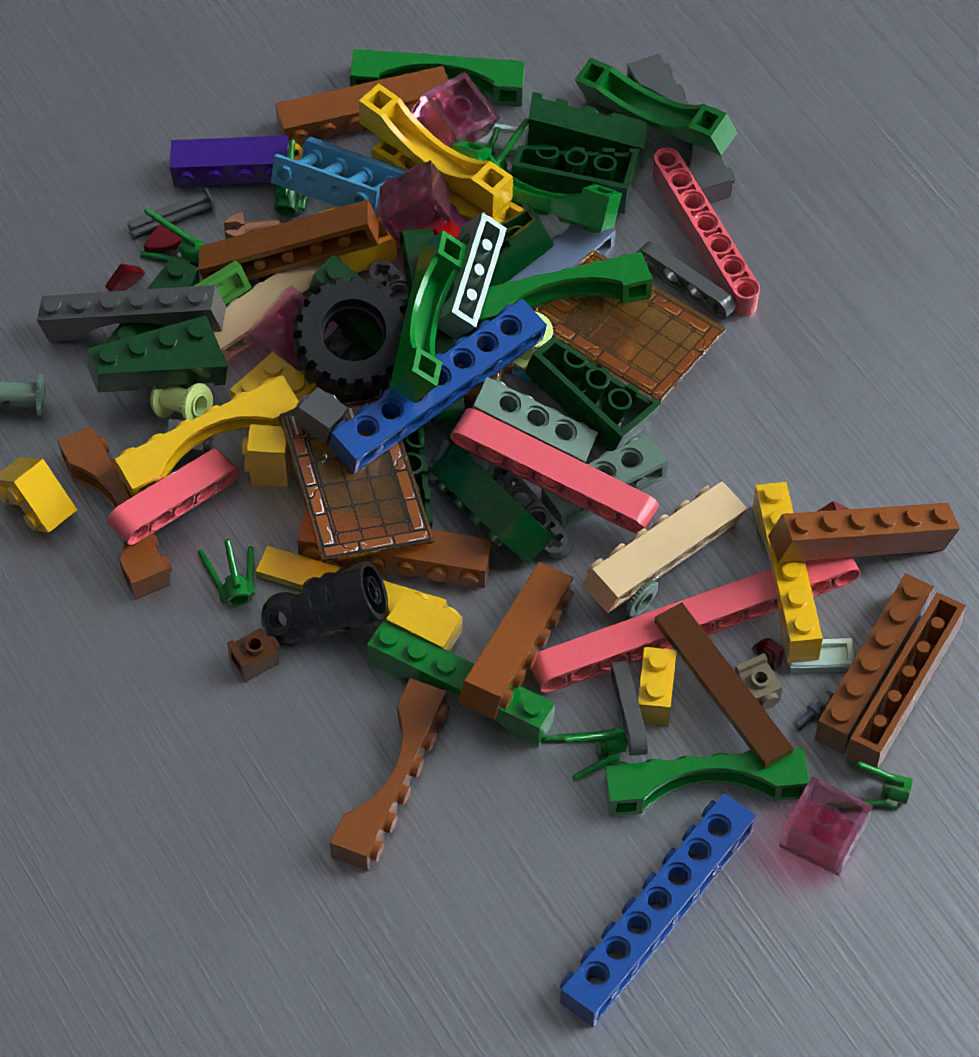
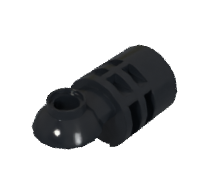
[261,561,389,644]

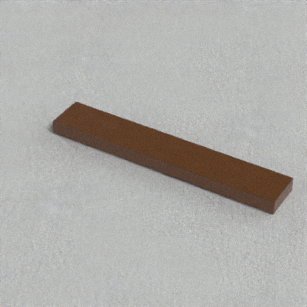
[654,602,793,769]

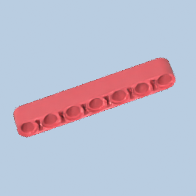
[653,147,760,316]
[450,408,659,534]

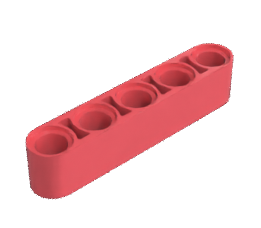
[106,448,240,545]

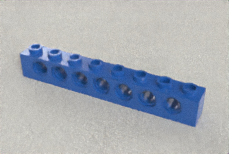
[330,299,547,474]
[559,793,757,1027]

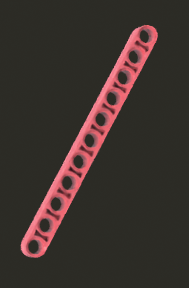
[531,557,861,693]

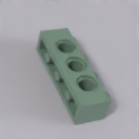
[437,213,507,339]
[470,377,598,463]
[541,434,669,529]

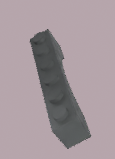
[627,54,735,204]
[37,285,226,342]

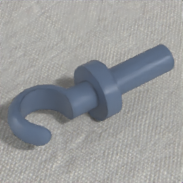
[427,440,450,484]
[794,691,834,729]

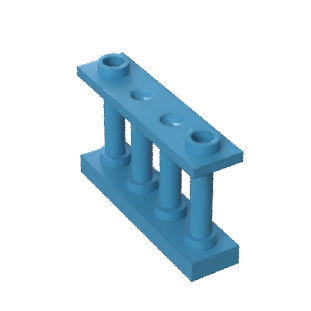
[271,137,412,214]

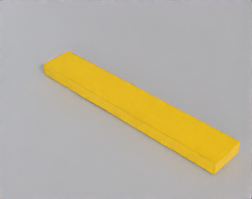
[256,545,447,617]

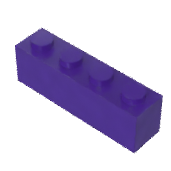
[169,135,289,187]

